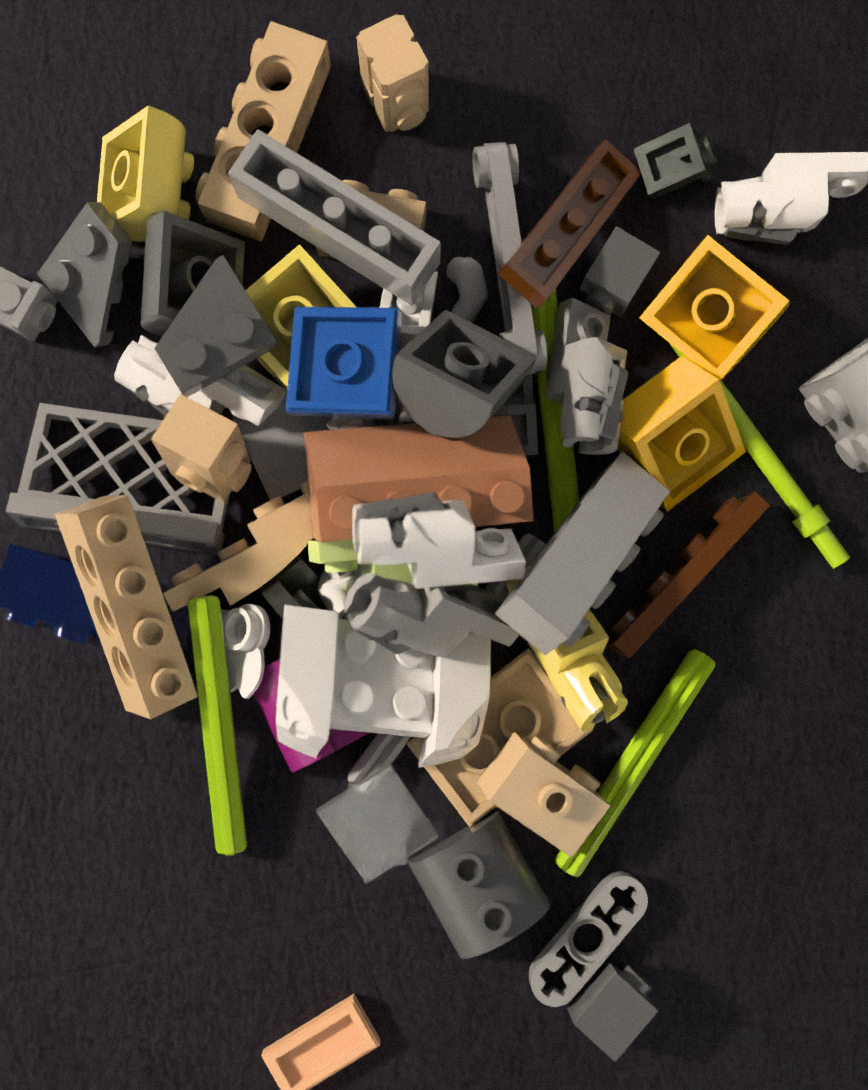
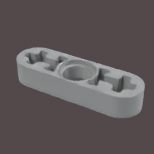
[529,871,648,1007]

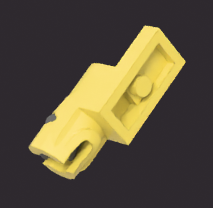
[506,566,628,732]

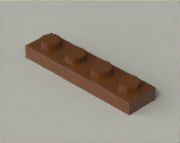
[498,138,641,309]
[606,491,770,659]

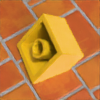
[639,235,790,381]
[617,356,746,512]

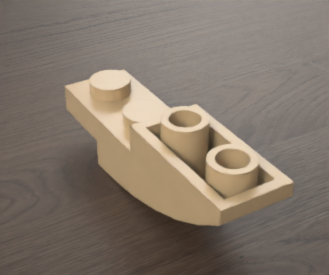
[163,481,313,612]

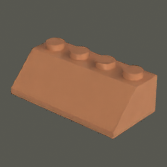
[303,415,534,543]

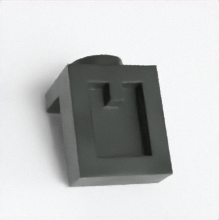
[634,123,718,199]
[258,556,320,619]

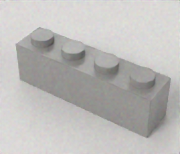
[228,129,441,306]
[495,451,670,656]

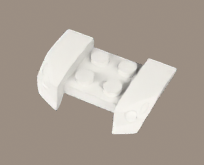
[276,605,491,768]

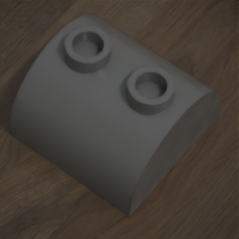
[141,211,245,337]
[392,310,537,438]
[408,809,551,959]

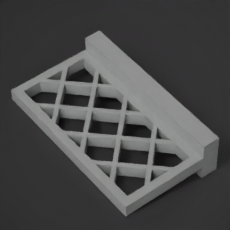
[6,403,229,555]

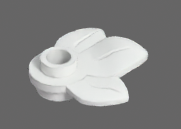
[221,604,270,699]

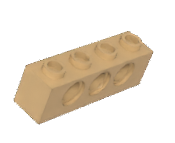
[196,21,331,242]
[55,495,198,719]

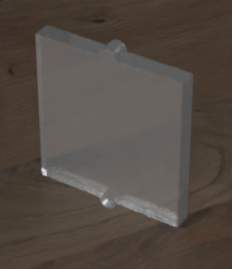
[316,762,439,884]

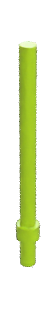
[669,343,850,569]

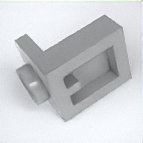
[0,267,58,342]

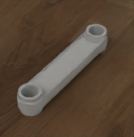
[473,142,547,375]

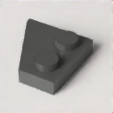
[37,202,132,347]
[154,255,277,397]

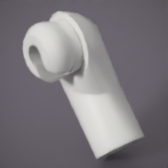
[318,563,355,620]

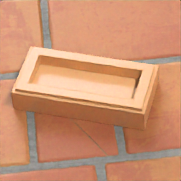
[261,994,381,1090]

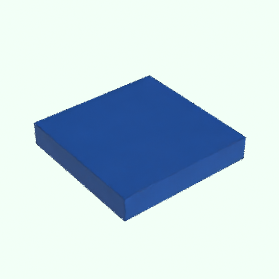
[285,307,402,419]

